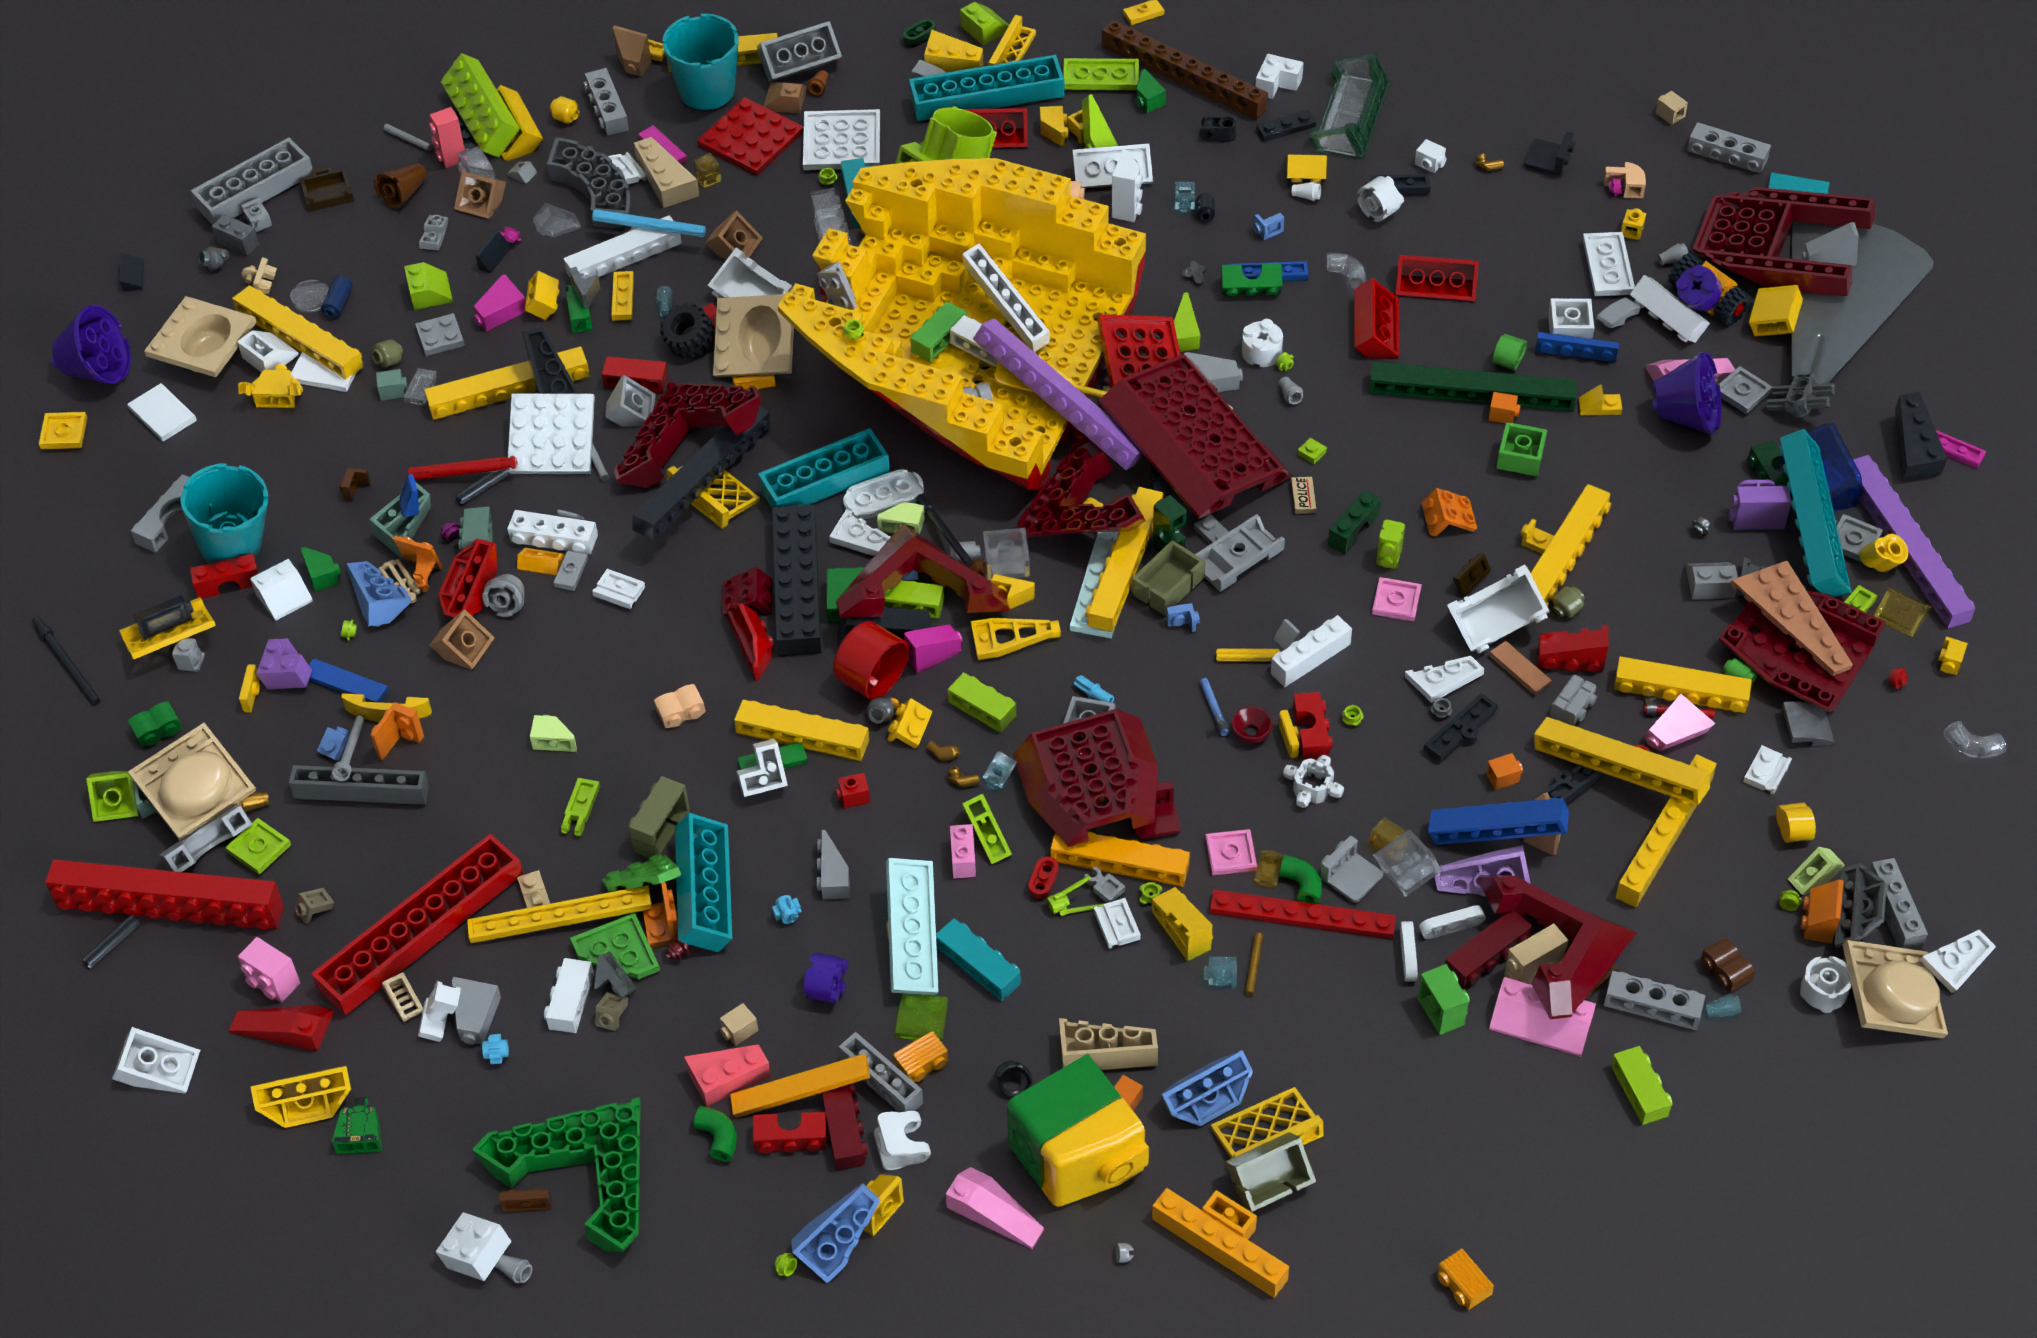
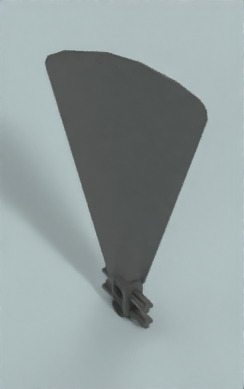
[1767,222,1934,418]

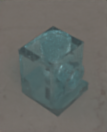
[1175,182,1195,212]
[982,751,1017,789]
[1204,957,1237,989]

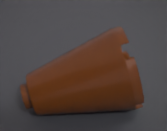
[374,163,427,208]

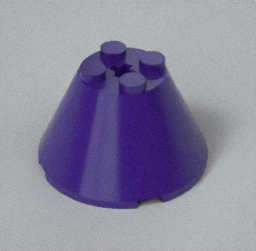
[51,305,131,384]
[1653,352,1722,435]

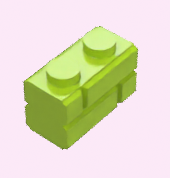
[1376,520,1405,569]

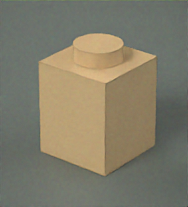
[1656,91,1688,125]
[720,1003,758,1046]

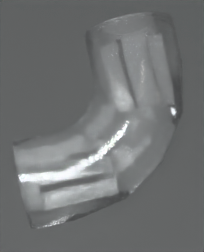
[1327,253,1367,291]
[1943,721,2006,759]

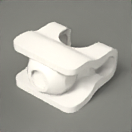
[874,1111,931,1171]

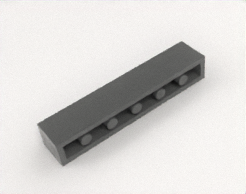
[289,765,429,805]

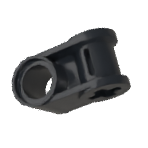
[1199,115,1236,142]

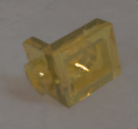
[1254,849,1283,888]

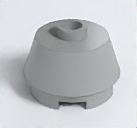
[482,574,525,617]

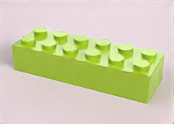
[441,53,520,157]

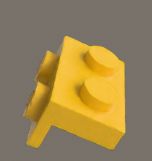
[887,698,933,749]

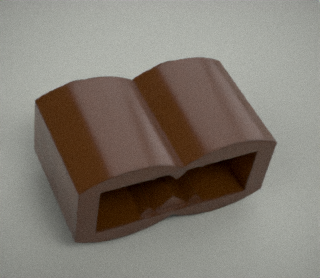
[1701,938,1755,992]

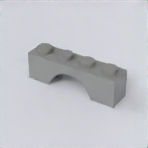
[131,474,190,553]
[158,805,252,872]

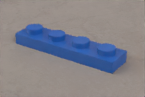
[1535,332,1619,362]

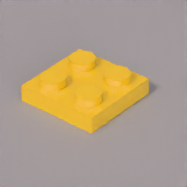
[39,412,88,449]

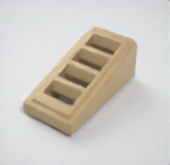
[382,972,423,1023]

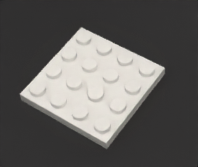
[803,109,880,170]
[508,394,595,474]

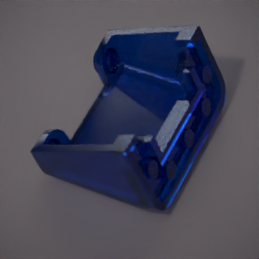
[1781,422,1862,511]

